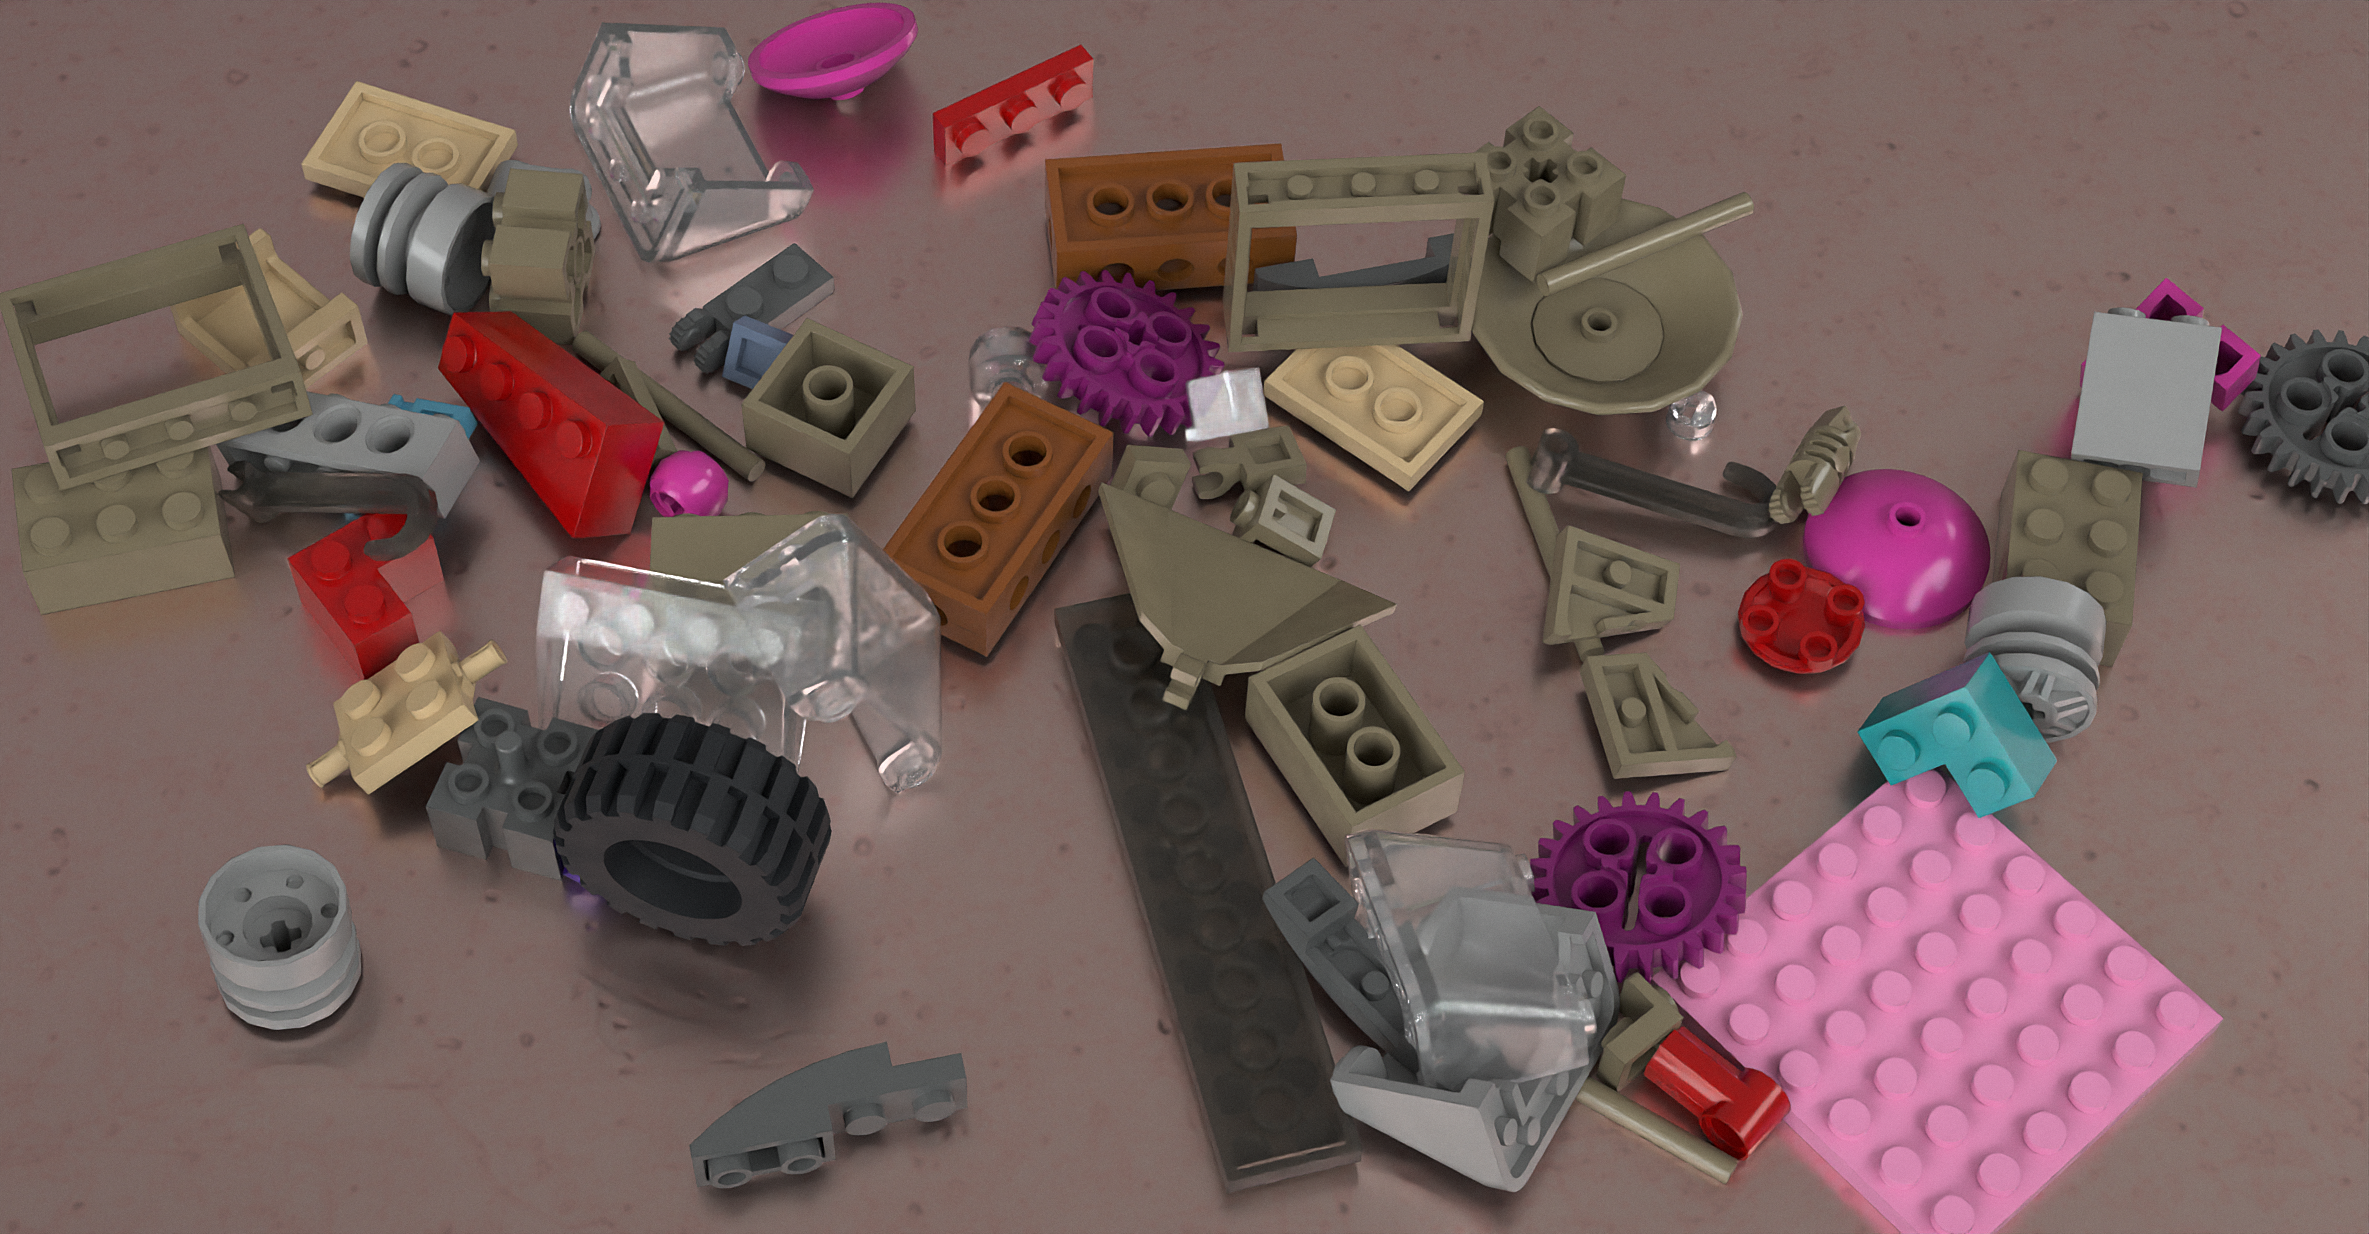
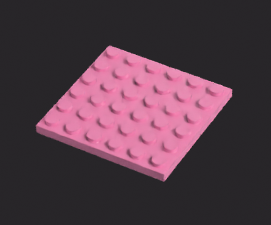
[1650,767,2224,1234]

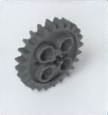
[2238,329,2369,504]

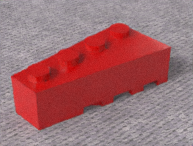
[438,311,665,539]

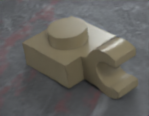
[1192,425,1307,499]

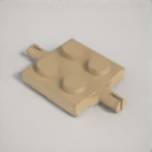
[306,631,508,795]

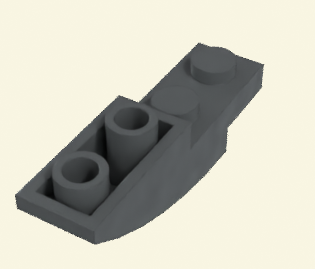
[689,1042,968,1188]

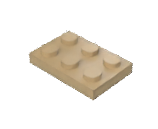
[301,81,518,198]
[1263,345,1484,491]

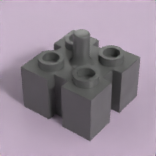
[426,697,598,881]

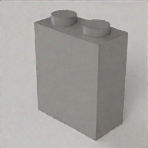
[2071,307,2222,488]

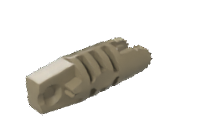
[1768,406,1861,524]

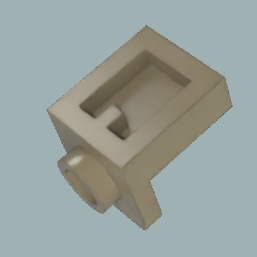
[1110,445,1191,510]
[1230,474,1336,567]
[1596,972,1684,1092]

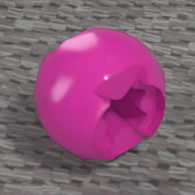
[650,450,729,517]

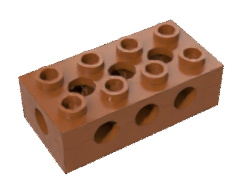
[1045,143,1297,291]
[874,382,1114,657]

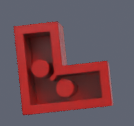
[287,495,444,680]

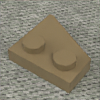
[1542,525,1680,645]
[1579,652,1737,779]

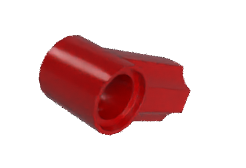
[1644,1026,1791,1161]

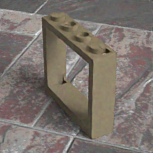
[1223,152,1495,352]
[0,224,313,491]

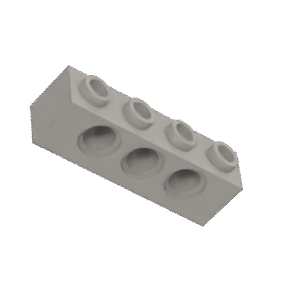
[216,391,480,519]

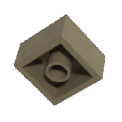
[741,318,916,498]

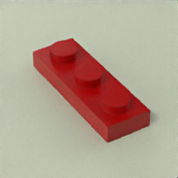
[933,44,1094,167]

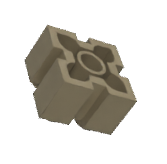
[1474,106,1626,284]
[481,168,596,345]

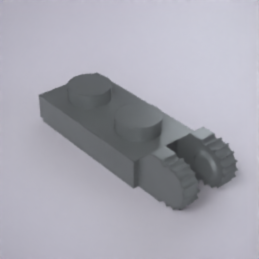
[669,243,835,374]

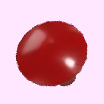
[1738,558,1865,674]

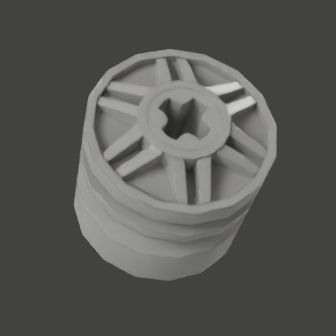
[350,163,496,316]
[1962,576,2107,743]
[198,844,361,1030]

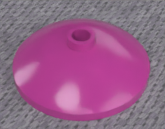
[748,3,918,100]
[1803,469,1991,629]

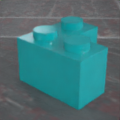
[1857,652,2057,818]

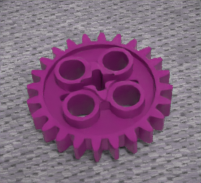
[1029,270,1225,437]
[1528,791,1747,984]

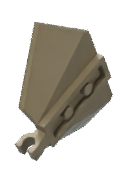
[1098,482,1397,710]

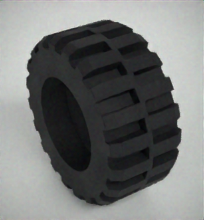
[553,713,832,946]

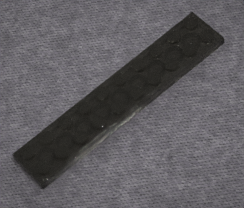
[1054,593,1363,1194]

